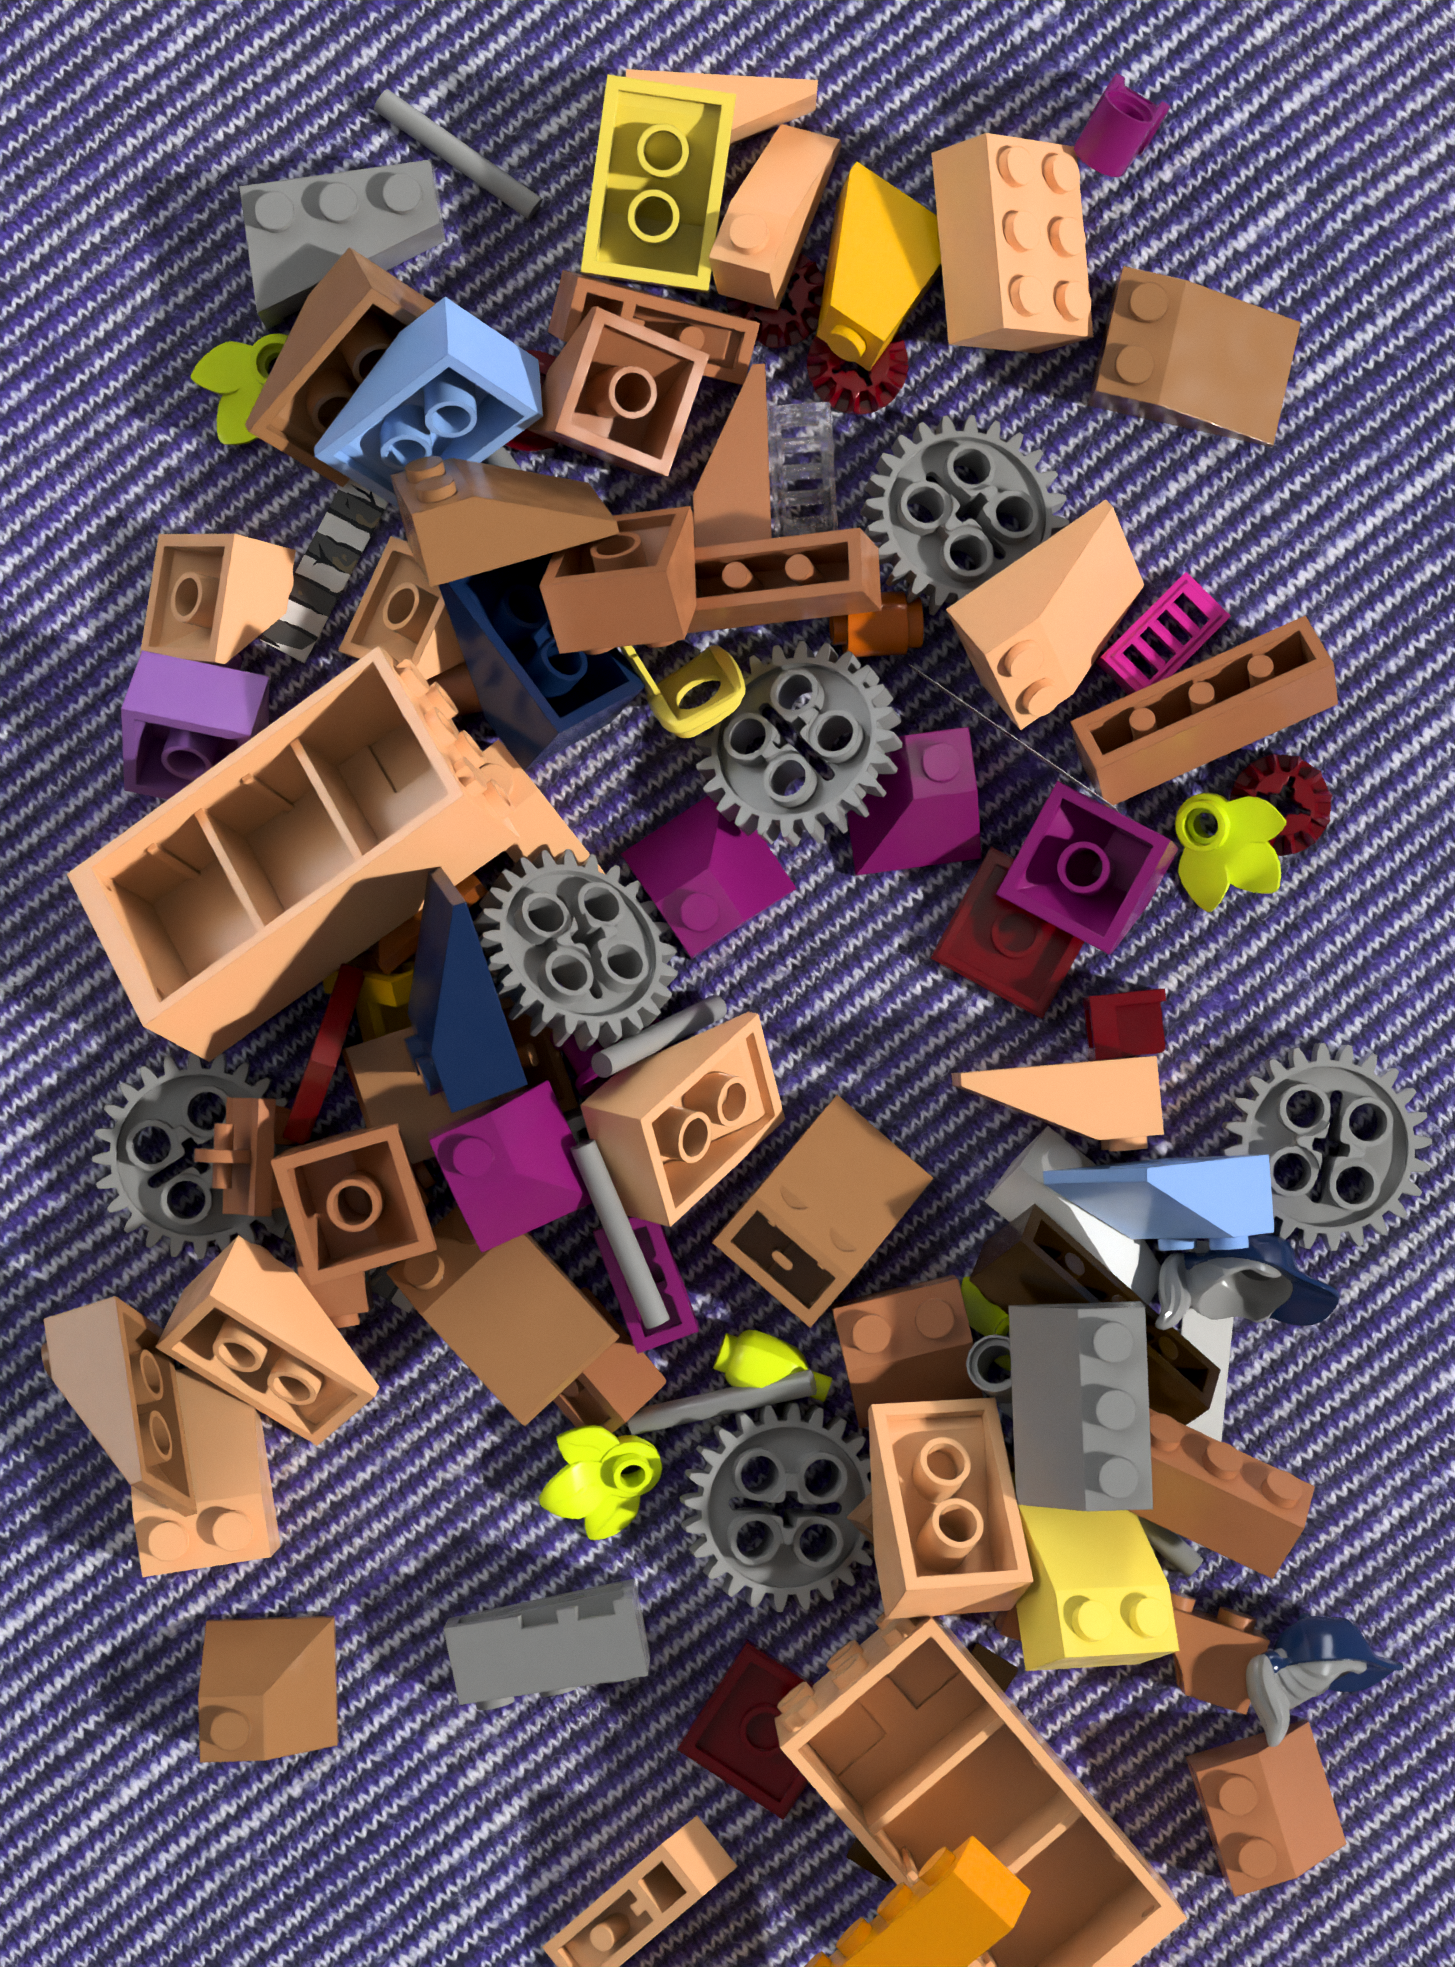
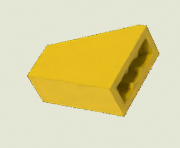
[816,162,942,371]

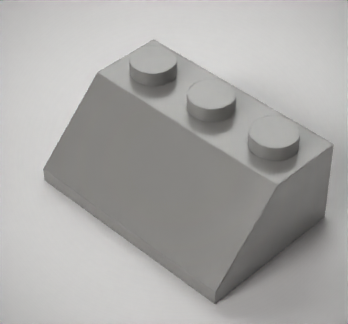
[1008,1301,1153,1511]

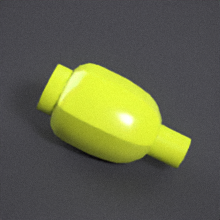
[713,1329,832,1402]

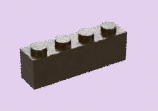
[969,1203,1221,1425]

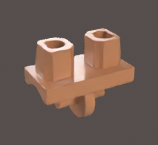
[194,1097,296,1217]

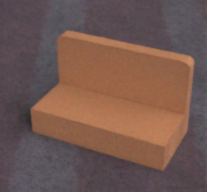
[553,1287,666,1433]

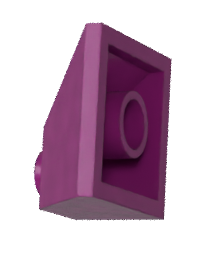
[847,727,981,876]
[996,781,1179,955]
[621,796,797,960]
[428,1079,593,1253]

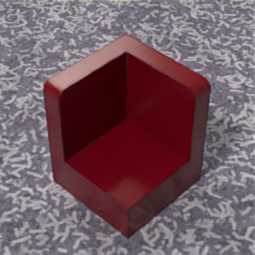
[1082,988,1166,1060]

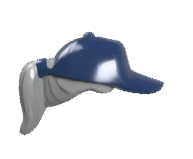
[1155,1234,1340,1330]
[1246,1613,1403,1747]

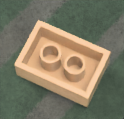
[931,133,1094,353]

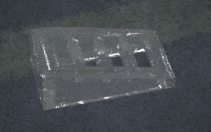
[767,402,838,538]

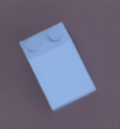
[314,297,543,508]
[1043,1154,1274,1251]

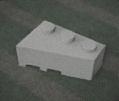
[239,159,445,330]
[443,1578,651,1710]

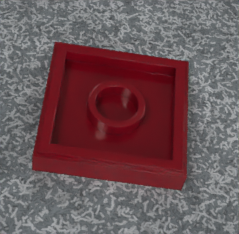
[929,847,1084,1019]
[282,963,365,1144]
[677,1639,821,1820]

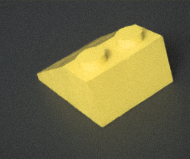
[580,74,736,294]
[1011,1472,1179,1671]

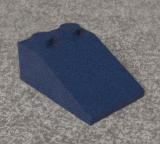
[438,554,645,771]
[404,867,528,1113]

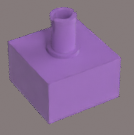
[121,650,270,799]

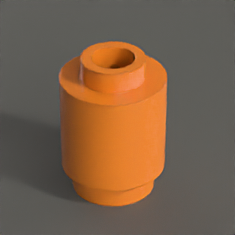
[829,591,924,657]

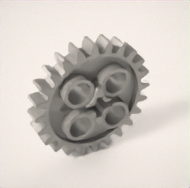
[860,415,1069,616]
[695,641,902,847]
[473,849,678,1051]
[1220,1043,1432,1251]
[92,1052,297,1259]
[680,1400,873,1612]

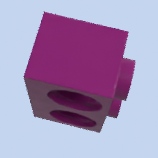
[593,1216,699,1354]

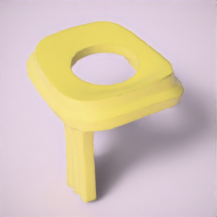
[620,645,746,738]

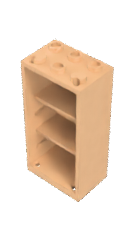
[67,645,521,1062]
[774,1612,1187,1967]

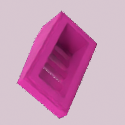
[1096,572,1231,695]

